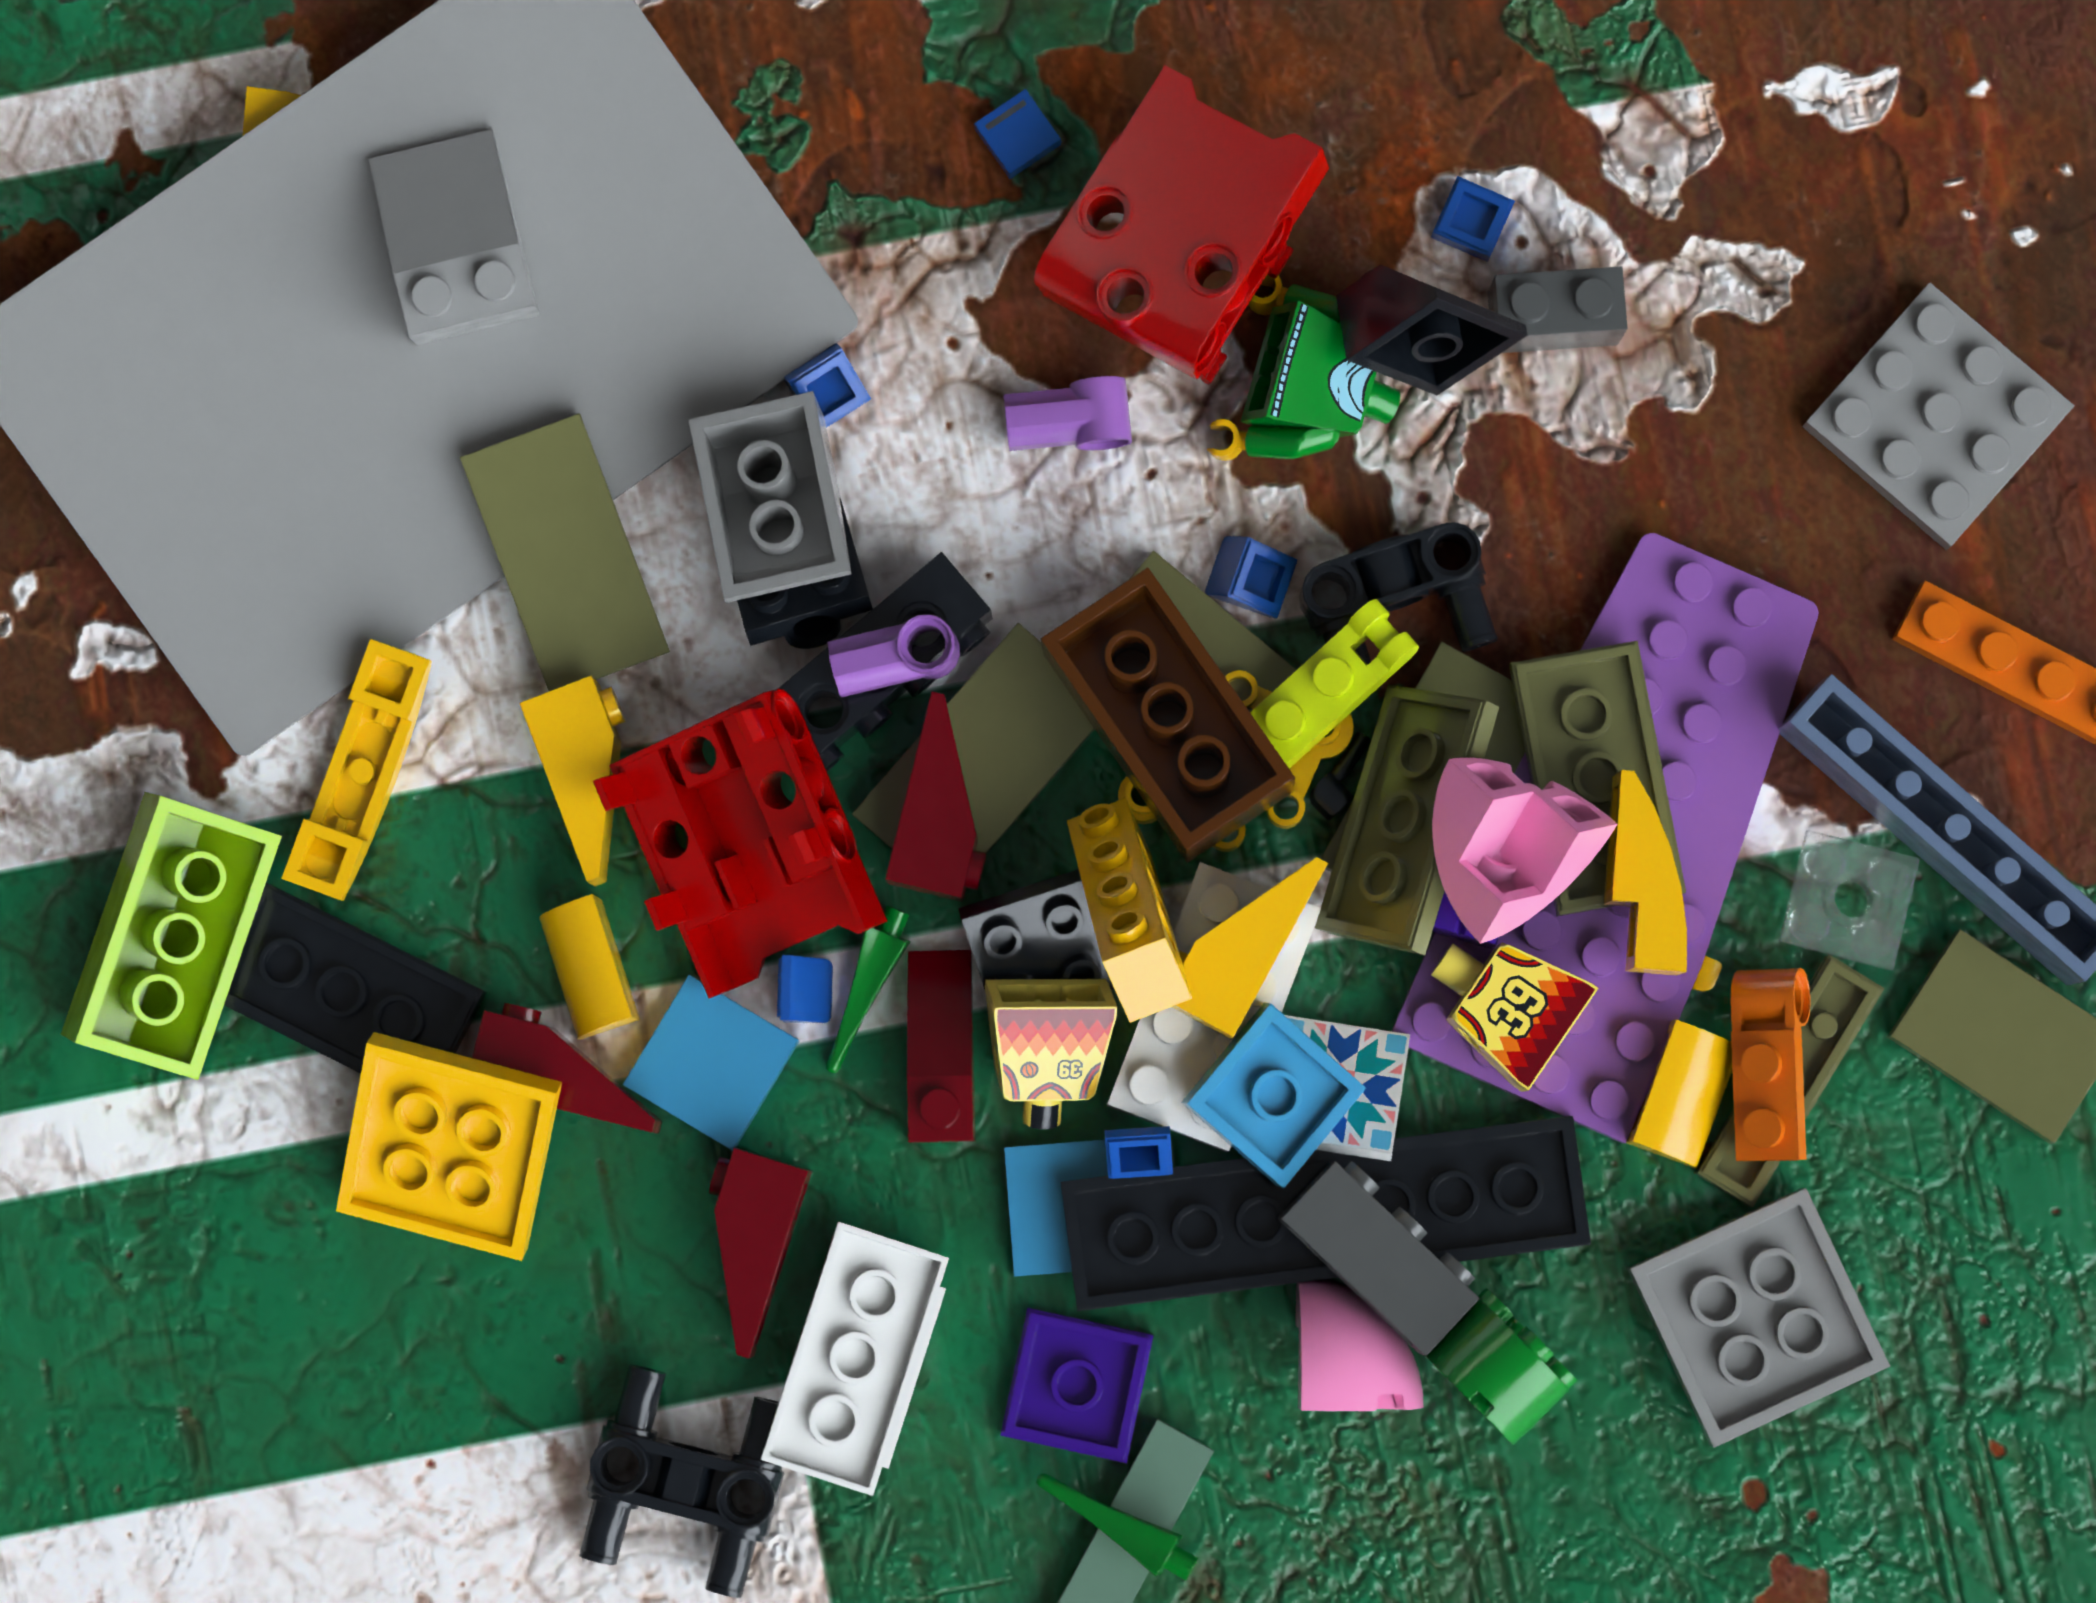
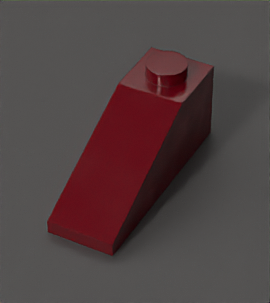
[885,691,987,902]
[907,950,976,1143]
[472,1002,663,1134]
[709,1148,813,1359]

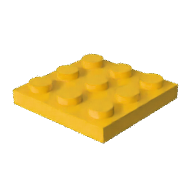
[336,1032,562,1261]

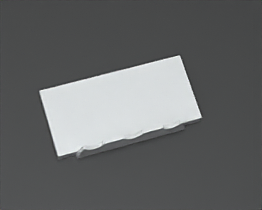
[760,1222,949,1496]

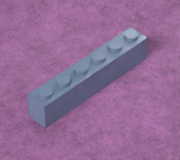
[1778,674,2096,986]

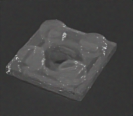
[1779,830,1920,971]

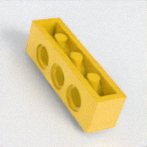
[1067,798,1192,1022]

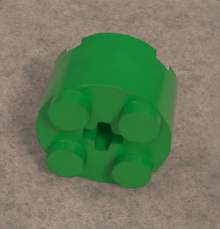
[1425,1288,1577,1445]

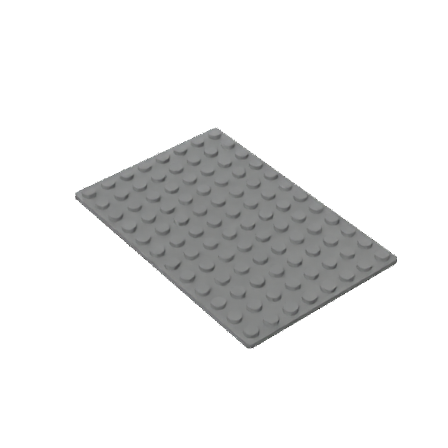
[0,0,858,756]

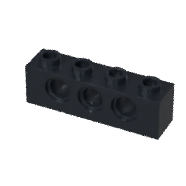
[779,552,993,772]

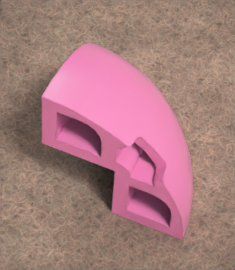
[1432,758,1617,944]
[1296,1279,1424,1411]

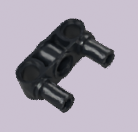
[1299,522,1498,664]

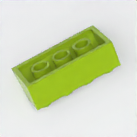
[60,792,282,1080]

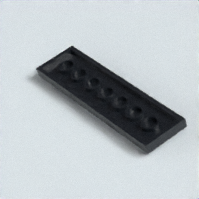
[1060,1116,1591,1311]

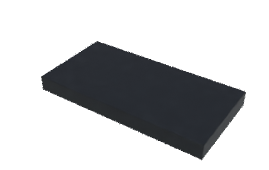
[224,882,487,1073]

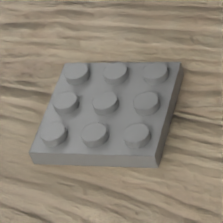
[1802,283,2075,550]
[1627,1188,1890,1448]

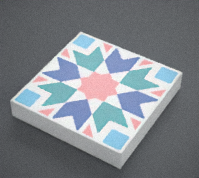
[1284,1015,1410,1161]

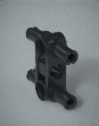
[579,1364,784,1598]

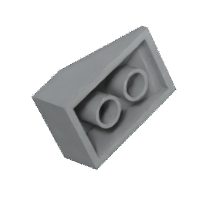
[368,129,540,345]
[689,391,852,603]

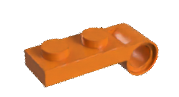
[1731,968,1811,1161]

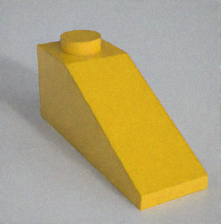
[520,675,625,887]
[1172,857,1328,1039]

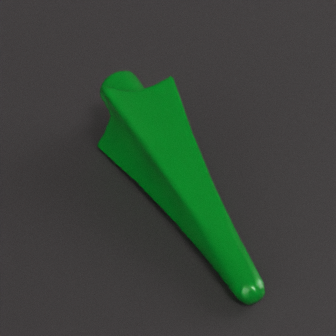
[826,905,911,1073]
[1036,1473,1199,1581]

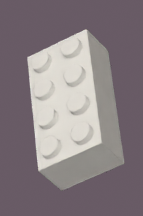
[1107,862,1321,1152]

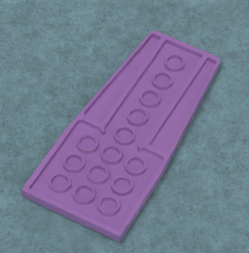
[1391,533,1819,1144]

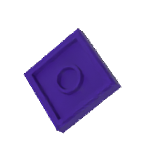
[1000,1308,1154,1463]

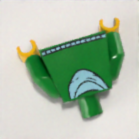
[1207,274,1400,461]

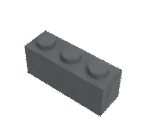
[1277,1161,1480,1356]

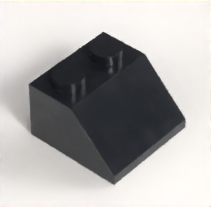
[1336,264,1528,395]

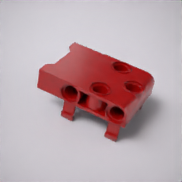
[1034,65,1329,385]
[593,688,887,998]

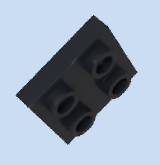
[737,498,873,649]
[958,869,1114,990]

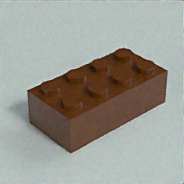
[1040,567,1295,863]

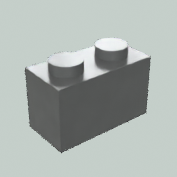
[1487,266,1628,353]

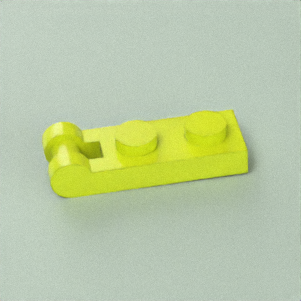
[1250,599,1419,769]

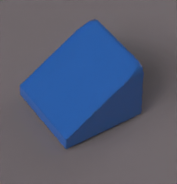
[784,343,871,428]
[1205,536,1298,619]
[777,955,833,1023]
[1104,1126,1173,1179]

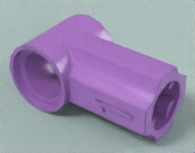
[1004,376,1132,451]
[827,615,960,697]

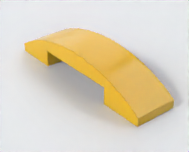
[281,639,432,901]

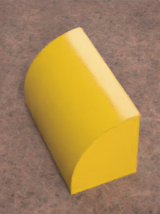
[539,894,640,1040]
[1626,1019,1732,1169]

